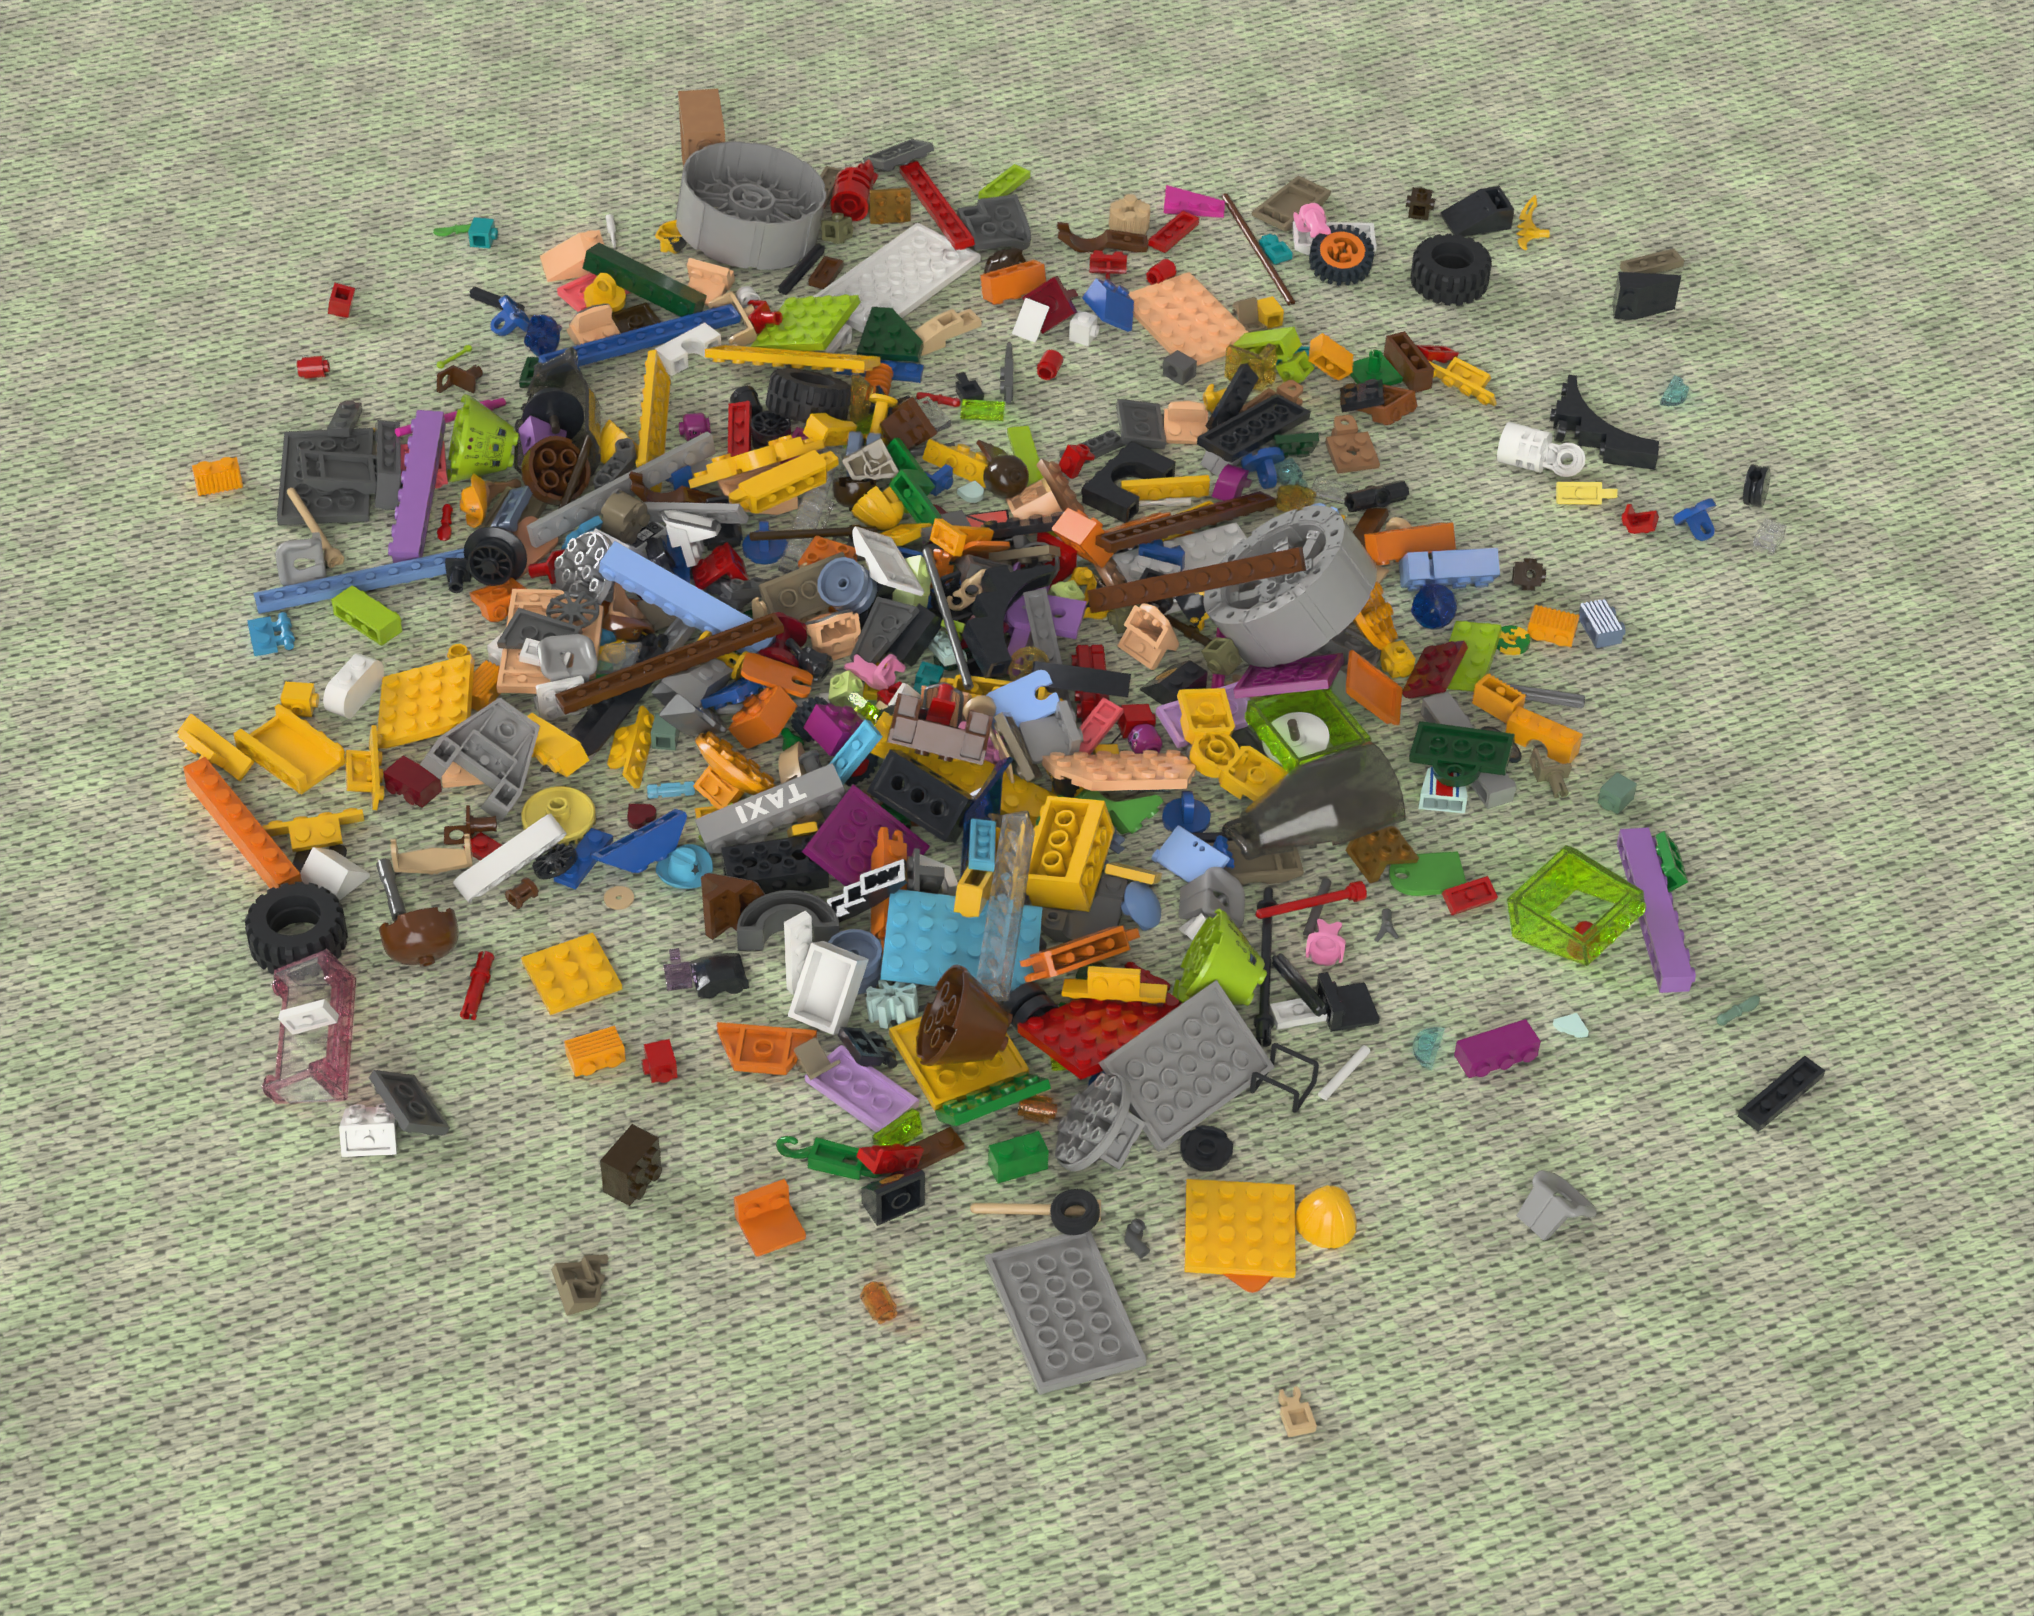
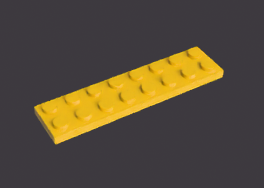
[705,345,880,373]
[636,349,671,492]
[870,711,1057,831]

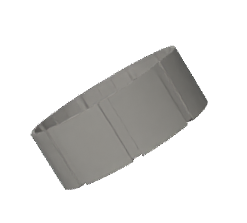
[675,141,826,270]
[1204,505,1377,667]

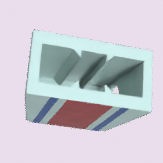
[1419,767,1467,814]

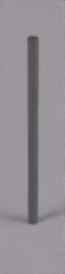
[922,548,974,690]

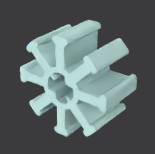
[866,980,919,1029]

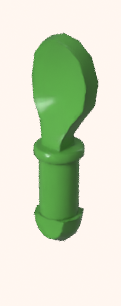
[433,223,471,237]

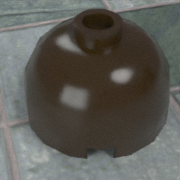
[983,454,1029,498]
[833,476,877,511]

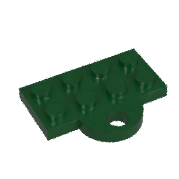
[1409,721,1515,787]

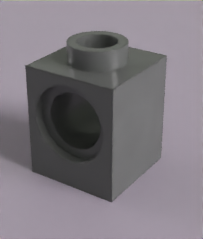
[1162,350,1197,386]

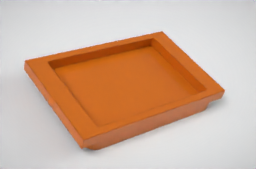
[1345,650,1403,725]

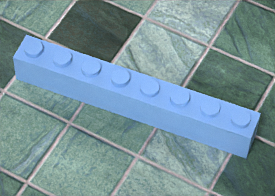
[599,541,776,654]

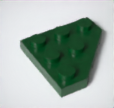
[856,307,924,362]

